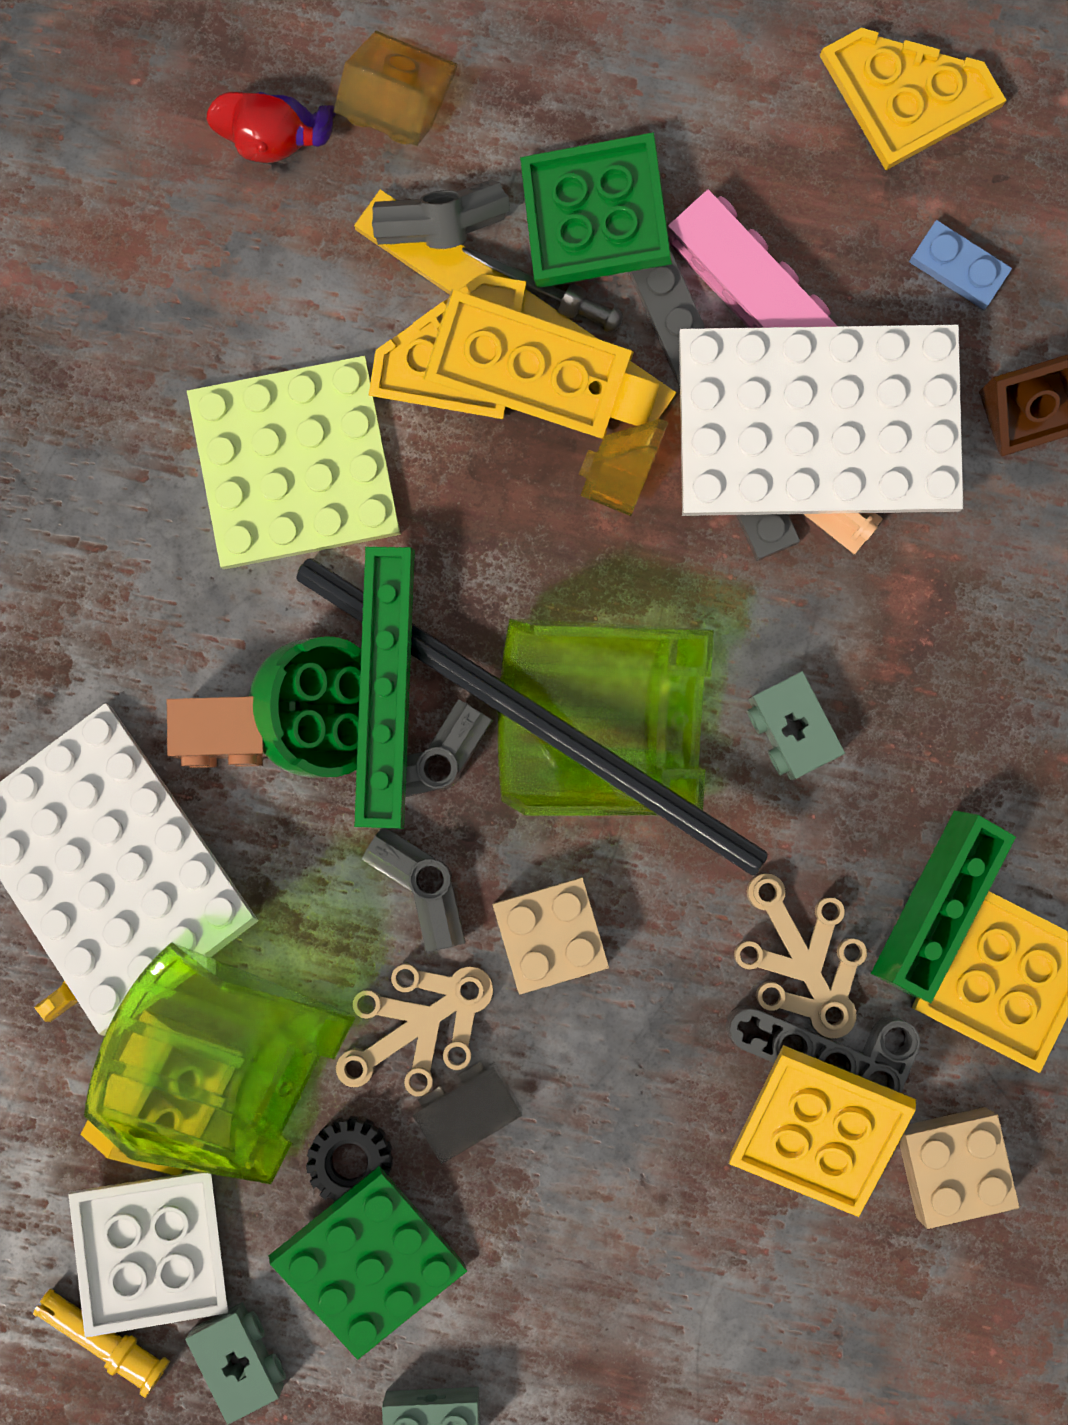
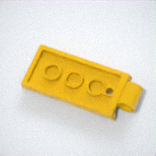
[423,289,660,440]

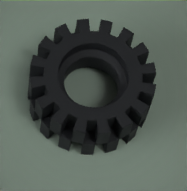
[306,1116,393,1202]

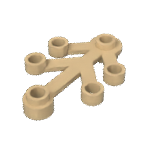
[734,873,867,1038]
[336,963,493,1096]

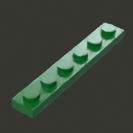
[354,547,415,829]

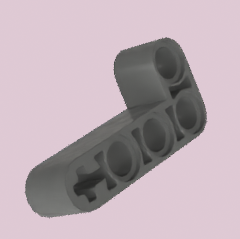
[726,1005,920,1093]

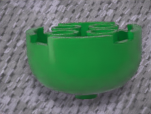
[248,636,361,778]

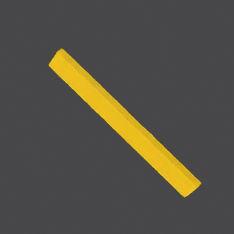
[354,189,677,432]

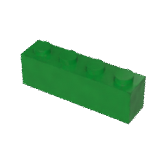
[870,810,1016,1003]

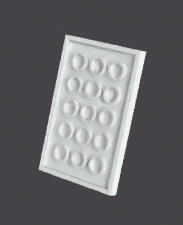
[679,325,963,516]
[0,703,259,1036]

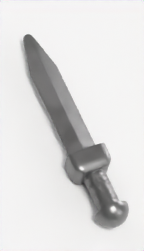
[462,247,622,332]

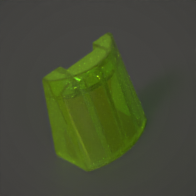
[498,618,714,816]
[84,942,356,1184]

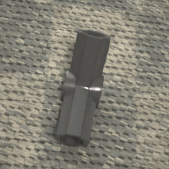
[372,179,510,249]
[406,699,493,797]
[361,828,466,952]

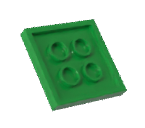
[520,132,672,288]
[268,1166,467,1360]

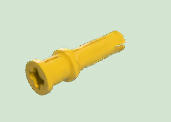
[33,1288,170,1398]

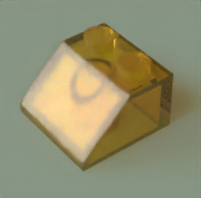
[334,31,458,146]

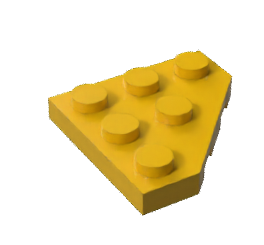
[820,28,1007,170]
[369,274,527,419]

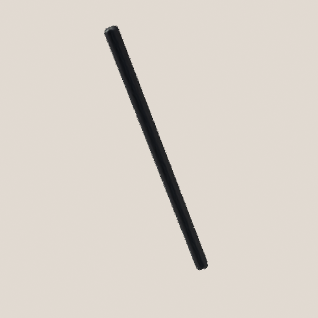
[296,558,768,876]

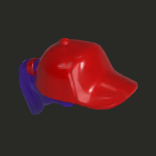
[206,92,338,163]

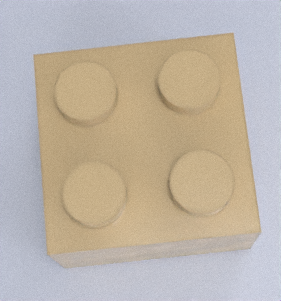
[492,877,609,995]
[899,1107,1020,1229]

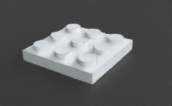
[68,1169,228,1338]

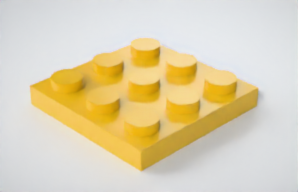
[911,891,1068,1073]
[729,1045,916,1217]

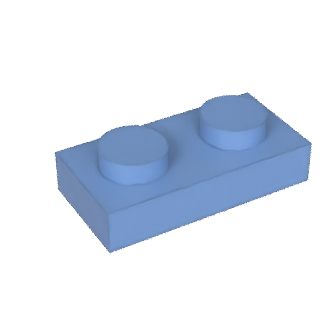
[909,220,1012,310]

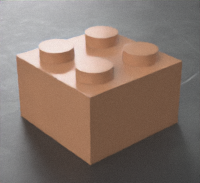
[167,696,267,768]

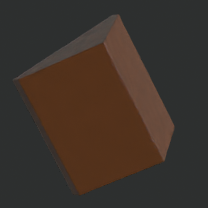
[979,354,1068,456]

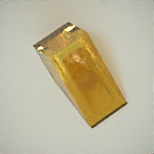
[579,419,669,516]

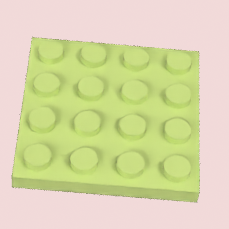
[187,356,401,570]

